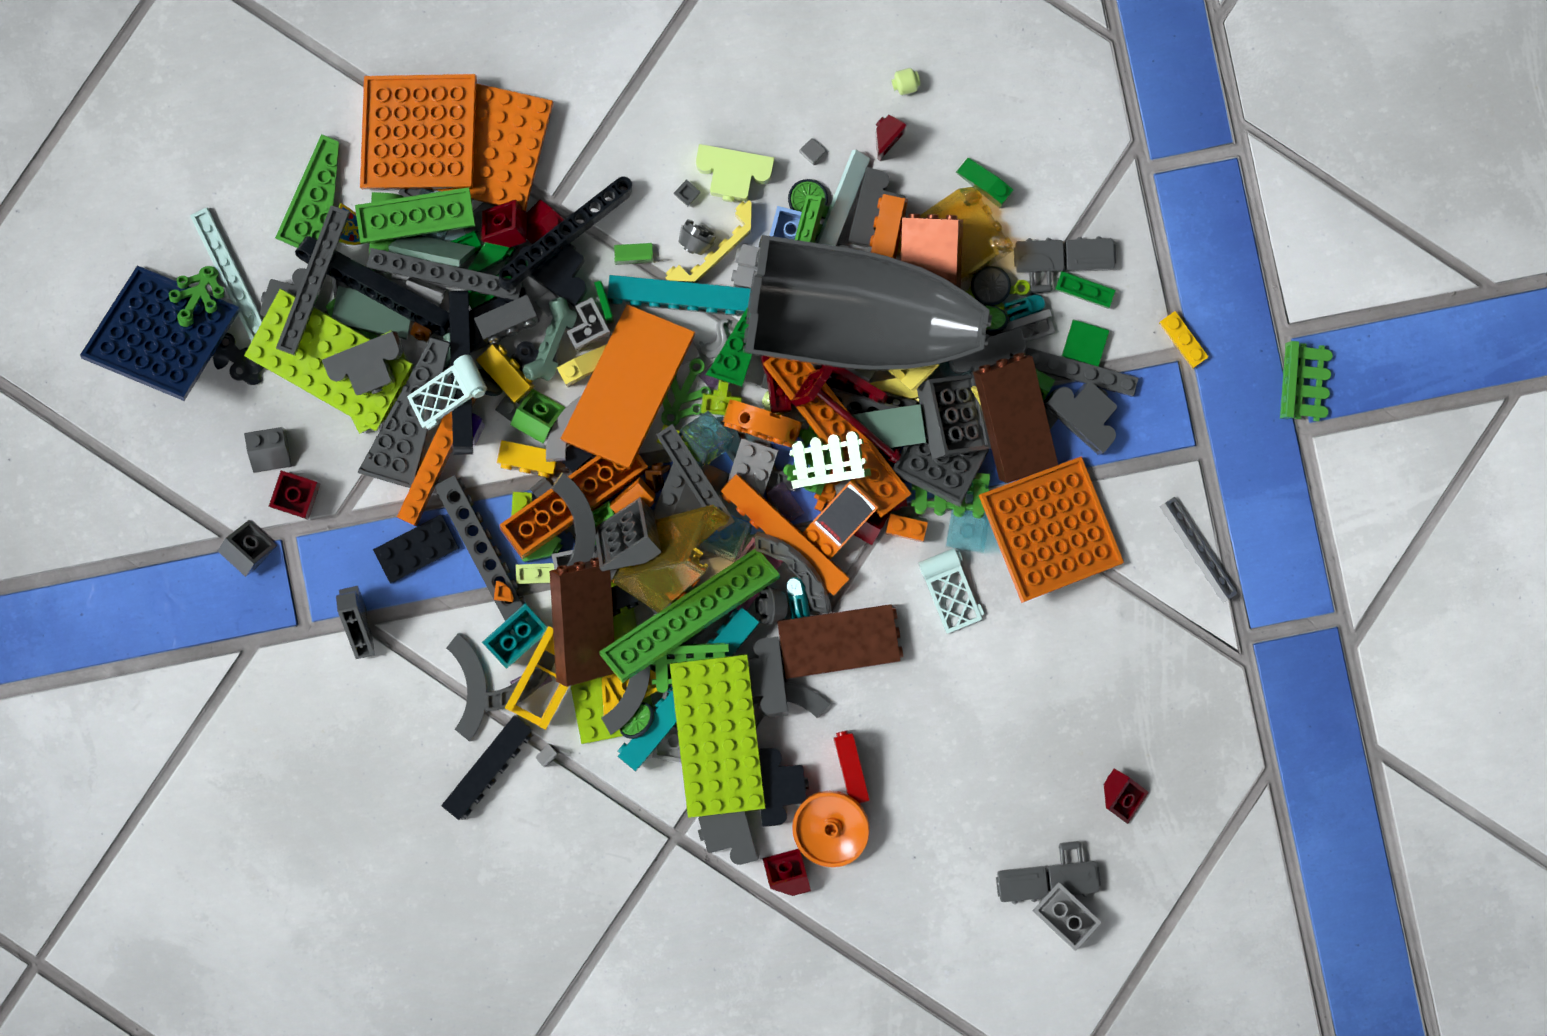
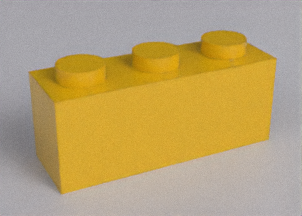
[476,344,535,402]
[496,440,557,478]

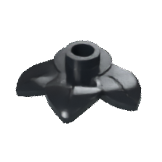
[213,333,240,370]
[510,341,539,374]
[229,347,264,385]

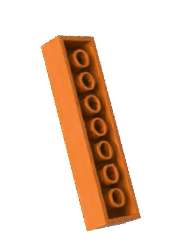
[500,454,648,560]

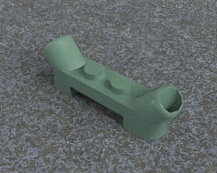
[523,297,577,381]

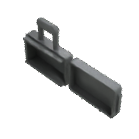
[1014,236,1116,293]
[996,841,1101,904]

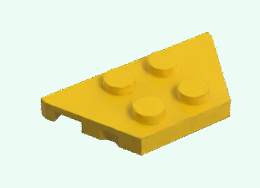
[601,669,669,716]

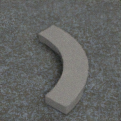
[546,395,582,462]

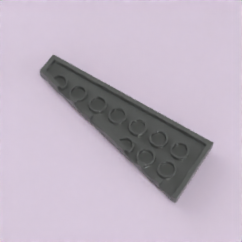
[358,337,451,488]

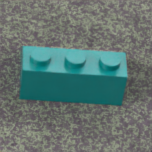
[482,603,547,669]

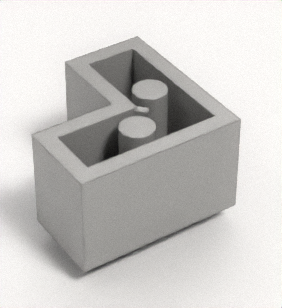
[731,244,759,289]
[567,298,611,352]

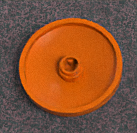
[792,790,870,867]

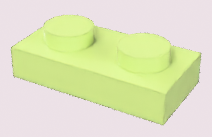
[516,563,555,584]

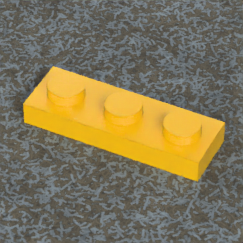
[1159,311,1208,369]

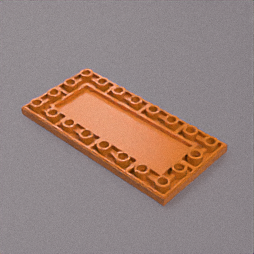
[560,304,696,469]

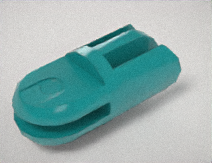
[1004,295,1045,321]
[786,577,810,619]

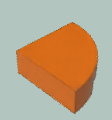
[494,581,514,602]

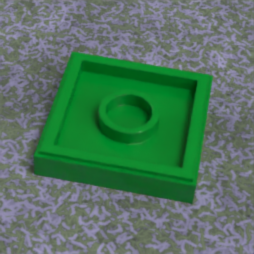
[594,281,614,324]
[1061,319,1109,367]

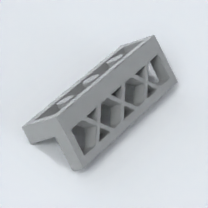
[986,309,1055,342]

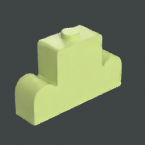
[696,144,774,202]

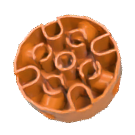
[722,399,802,448]

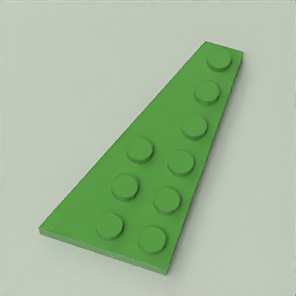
[275,134,340,248]

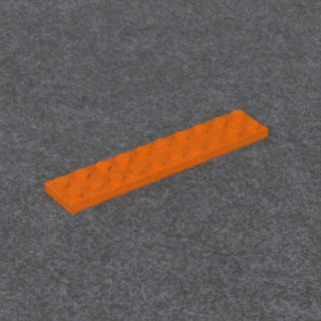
[763,357,911,517]

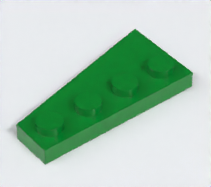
[706,307,753,387]

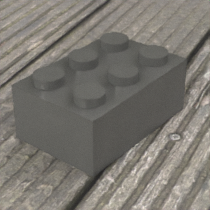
[474,295,539,345]

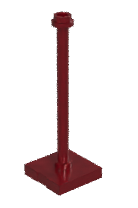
[791,366,901,463]

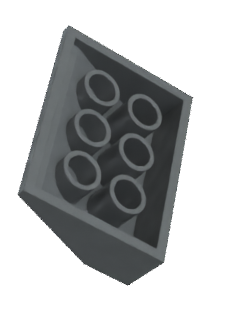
[917,374,991,460]
[653,458,730,545]
[595,497,662,571]

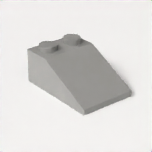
[1032,882,1102,951]

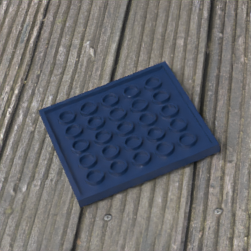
[80,265,240,401]

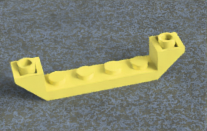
[665,200,752,283]

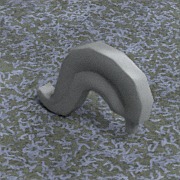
[699,319,728,358]

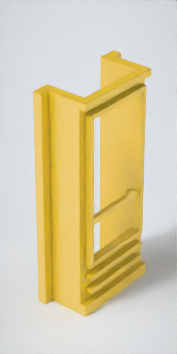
[505,626,569,730]

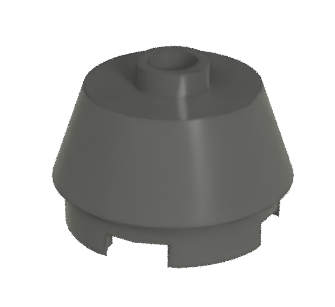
[678,219,716,255]
[755,586,788,625]

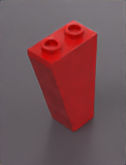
[833,730,870,803]

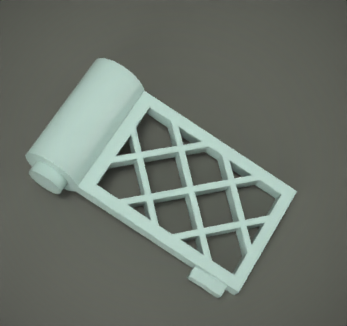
[407,355,487,430]
[918,548,984,634]

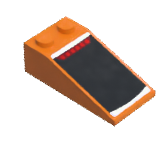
[802,479,880,559]

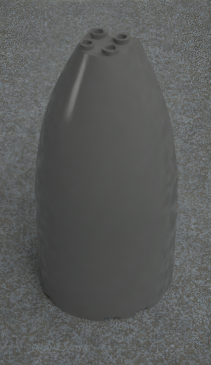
[743,235,992,370]

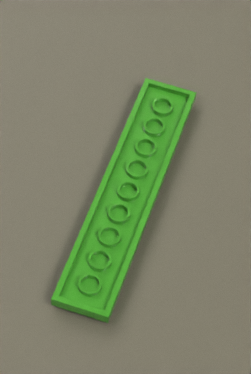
[600,549,780,683]

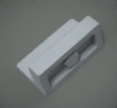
[406,277,446,307]

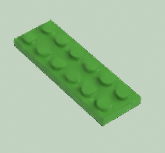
[355,187,475,244]

